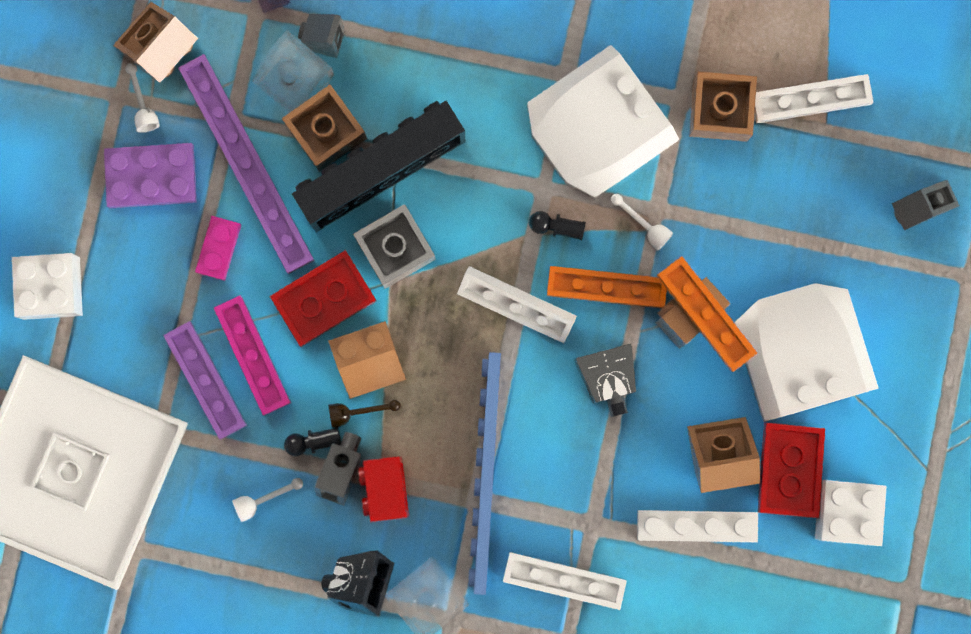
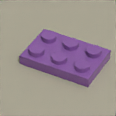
[104,143,197,208]

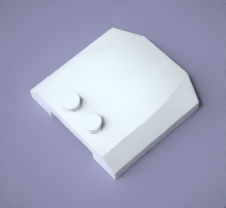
[527,45,679,199]
[734,283,878,422]

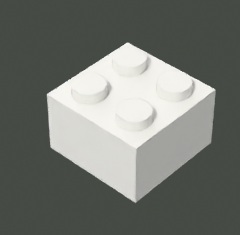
[12,253,83,320]
[815,480,887,546]

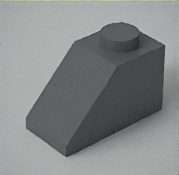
[298,14,345,58]
[892,180,960,230]

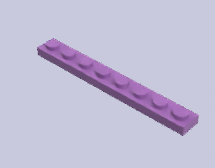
[178,54,315,274]

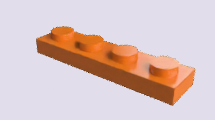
[657,256,757,372]
[547,266,667,308]

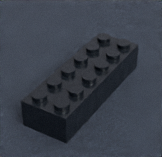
[292,100,466,232]

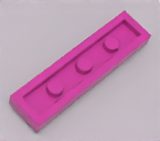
[214,295,291,416]

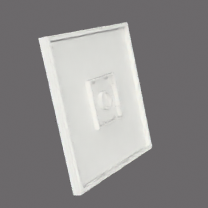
[0,355,188,590]

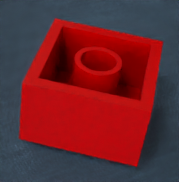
[358,456,409,522]

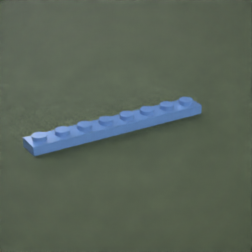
[468,352,501,595]

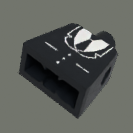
[321,550,395,617]

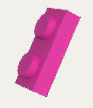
[195,216,241,281]

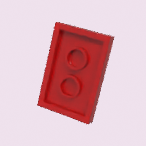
[270,250,377,347]
[757,423,825,518]

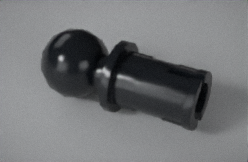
[529,211,586,240]
[284,427,341,457]

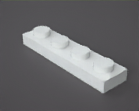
[754,74,874,124]
[457,266,577,343]
[637,510,758,542]
[503,552,627,610]

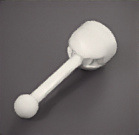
[611,194,673,251]

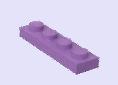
[163,321,247,440]

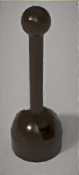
[328,400,401,428]

